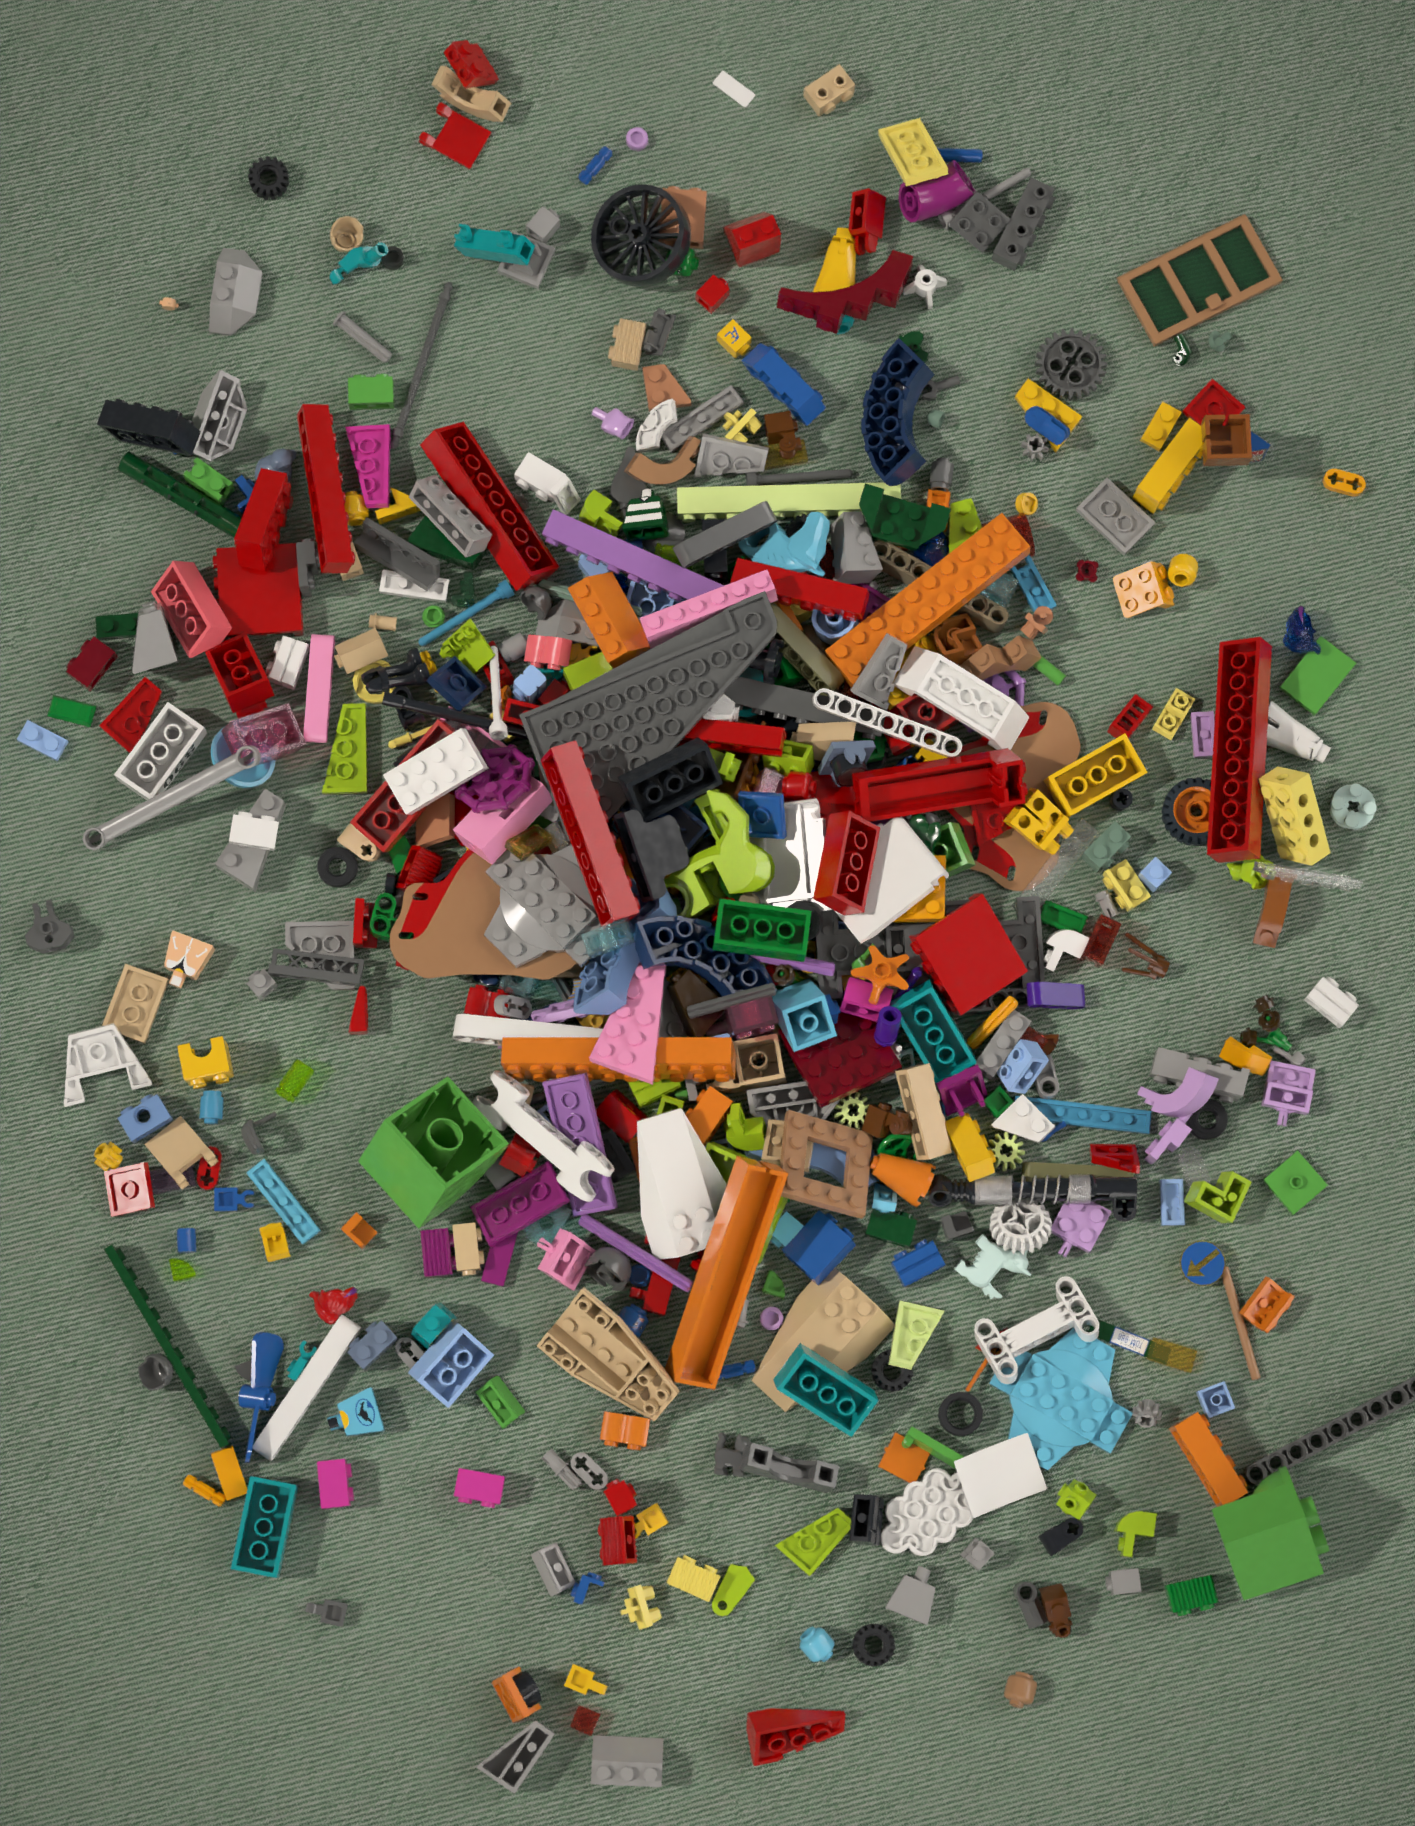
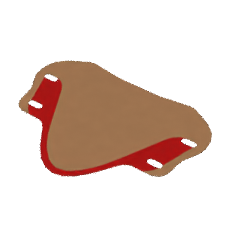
[946,702,1080,891]
[390,846,576,980]

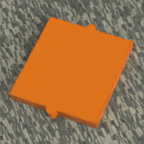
[878,1432,930,1483]

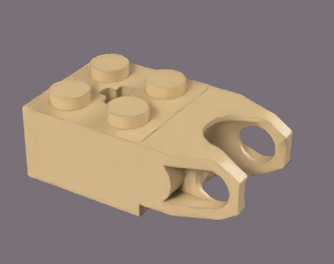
[706,1033,787,1093]

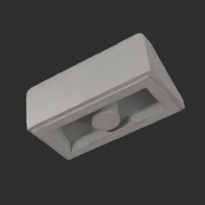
[531,1542,575,1597]

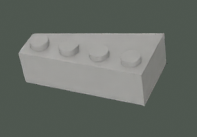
[215,789,286,893]
[1149,1047,1250,1103]

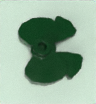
[898,331,929,363]

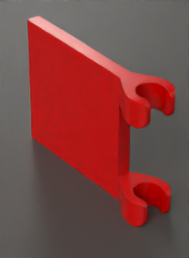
[419,102,491,170]

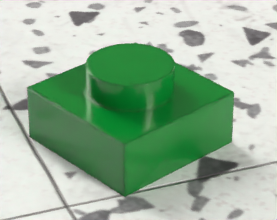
[984,1086,1014,1118]

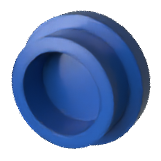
[630,1264,651,1287]

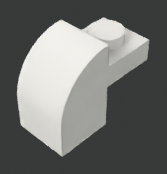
[1044,929,1089,972]

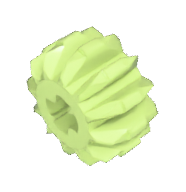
[834,1092,869,1130]
[987,1132,1025,1171]

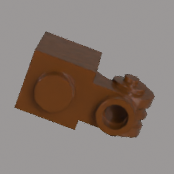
[764,411,802,459]
[862,1102,913,1138]
[1039,1583,1072,1638]

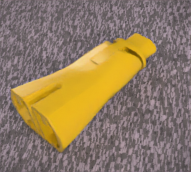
[813,227,856,292]

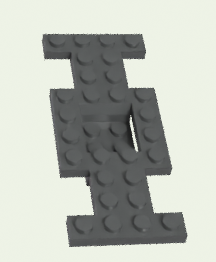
[815,896,1045,999]

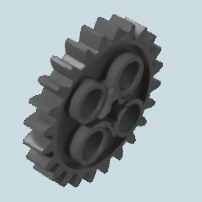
[1035,328,1107,400]

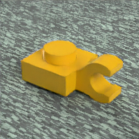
[564,1664,608,1695]

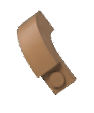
[624,436,701,484]

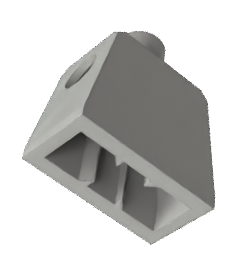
[885,1565,936,1625]

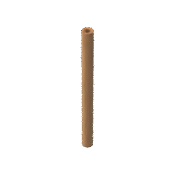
[1221,1266,1261,1380]

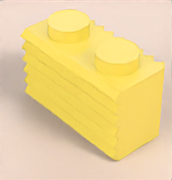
[667,1555,720,1602]

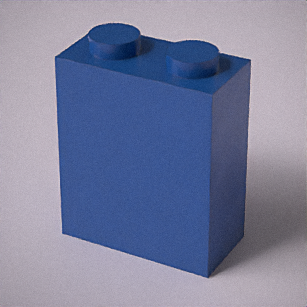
[782,1210,856,1285]

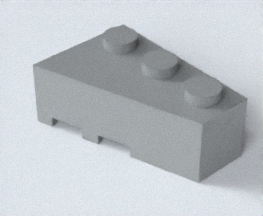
[476,1720,555,1794]

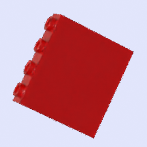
[213,543,304,641]
[909,893,1028,1015]

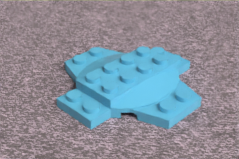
[989,1327,1132,1471]

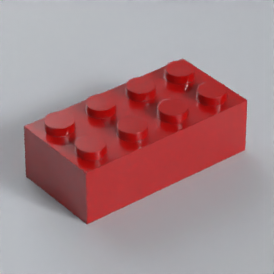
[234,468,293,571]
[813,811,880,916]

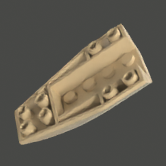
[537,1287,680,1421]

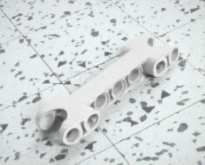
[472,1070,614,1202]

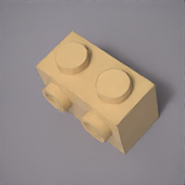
[803,64,855,116]

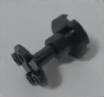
[749,638,784,685]

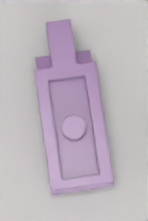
[531,999,589,1023]

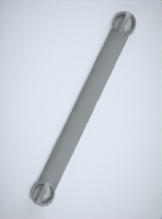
[83,745,261,850]

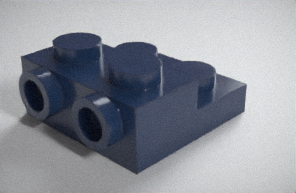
[427,656,487,711]

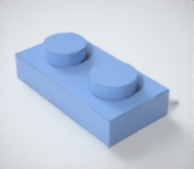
[17,720,68,761]

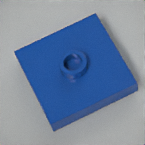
[738,791,787,839]

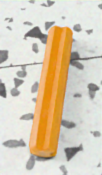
[967,996,1018,1049]

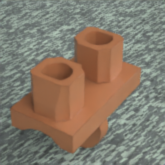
[1020,606,1053,640]

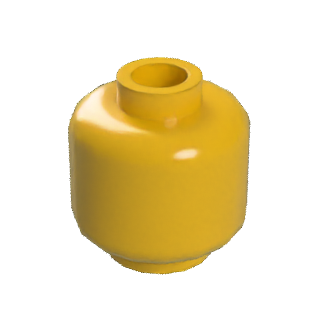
[344,491,369,526]
[1168,554,1198,587]

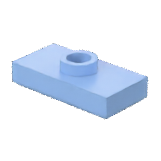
[1159,1179,1185,1226]

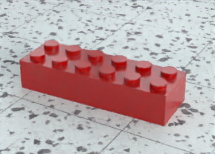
[350,719,455,852]

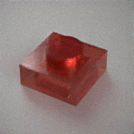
[1016,1026,1048,1049]
[570,1705,600,1736]

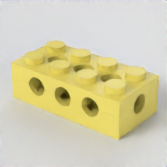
[1259,766,1330,866]

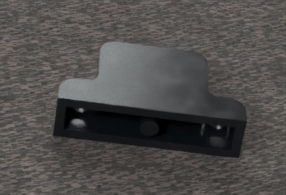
[612,810,689,903]

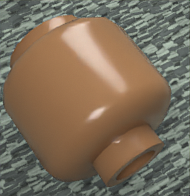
[1004,1671,1037,1708]

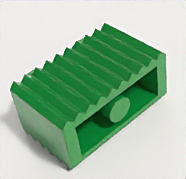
[1164,1575,1219,1616]

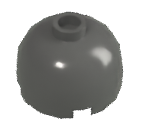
[585,1247,632,1291]

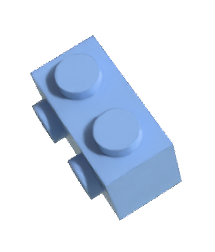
[997,1039,1049,1094]

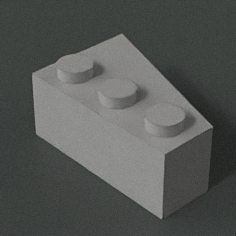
[830,511,883,584]

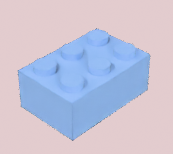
[408,1320,494,1408]

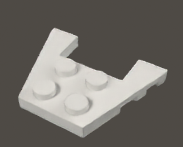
[64,1023,152,1107]

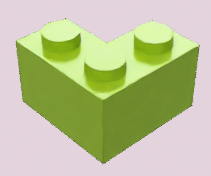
[1184,1171,1251,1223]

